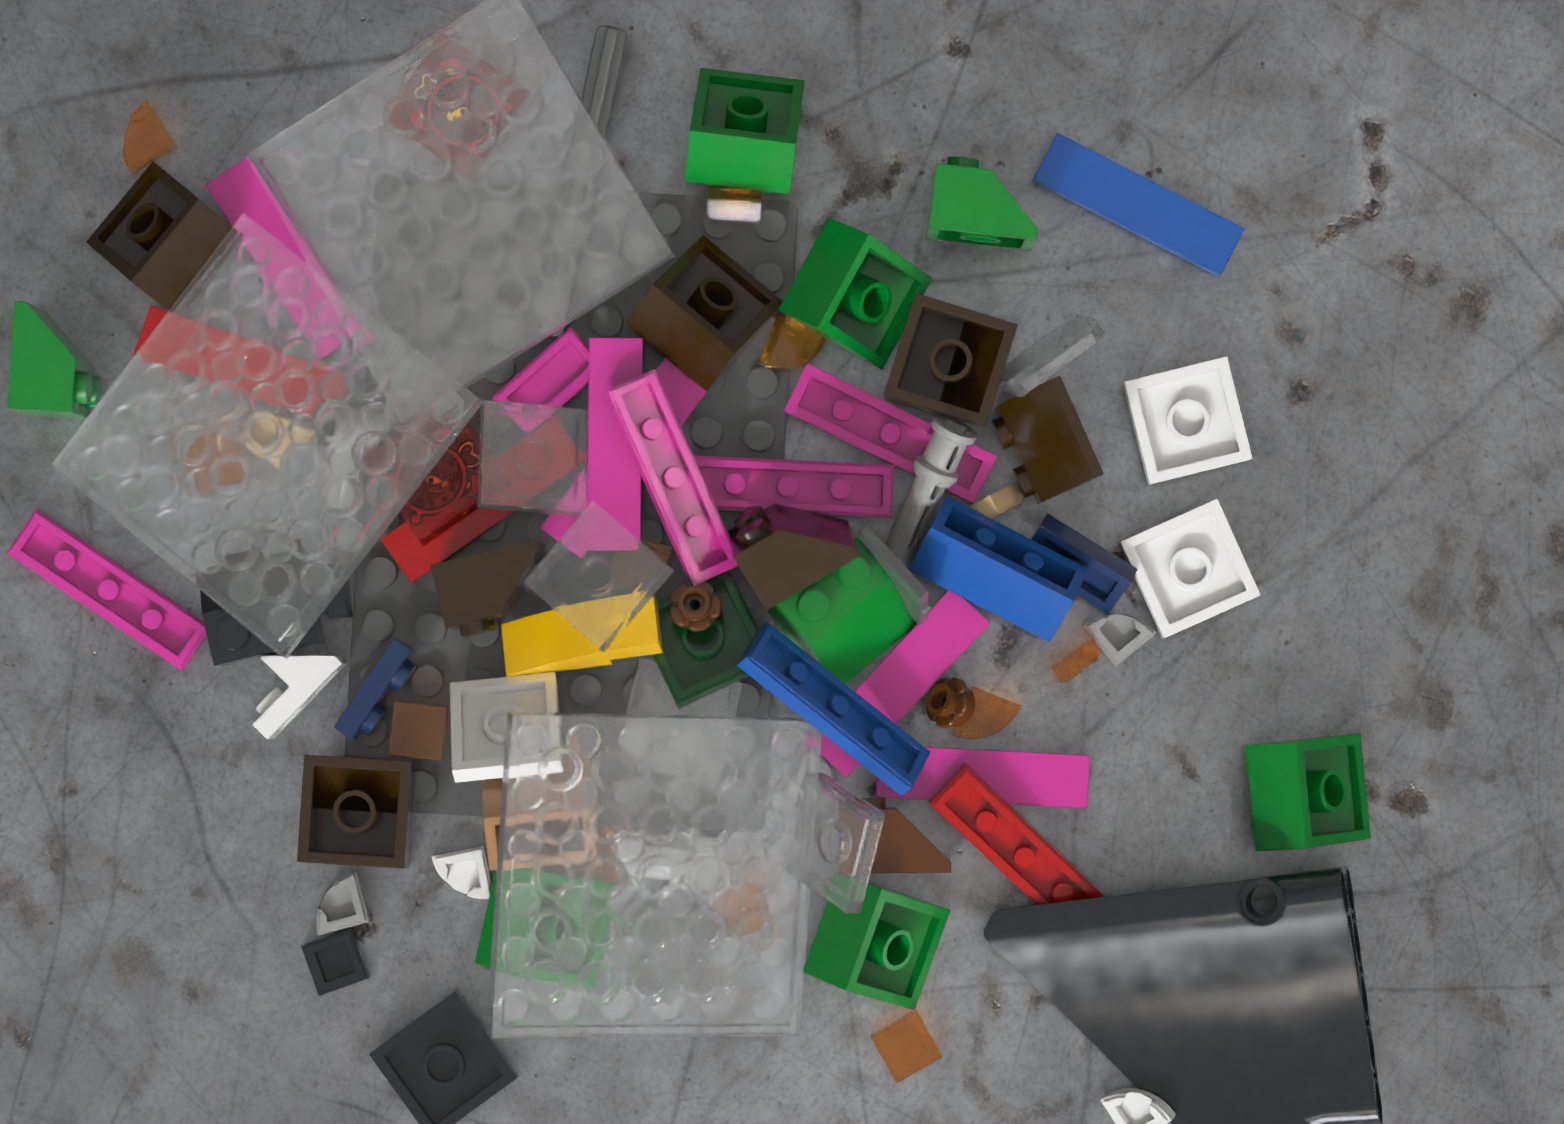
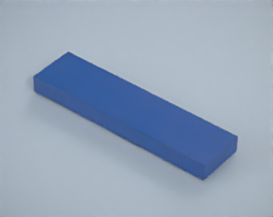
[1032,133,1244,277]
[737,622,931,796]

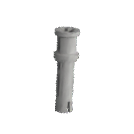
[885,415,977,570]

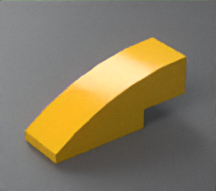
[501,592,663,677]

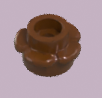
[669,581,722,632]
[927,677,975,728]

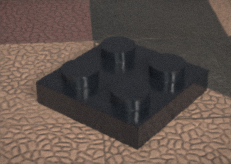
[369,990,519,1124]

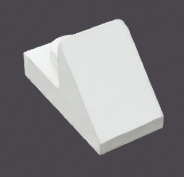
[252,656,348,740]

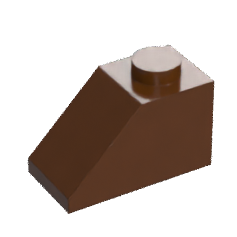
[843,797,951,874]

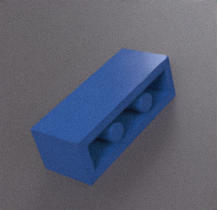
[909,496,1088,642]

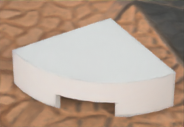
[432,845,492,899]
[1100,1088,1176,1124]

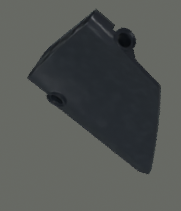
[984,866,1383,1124]

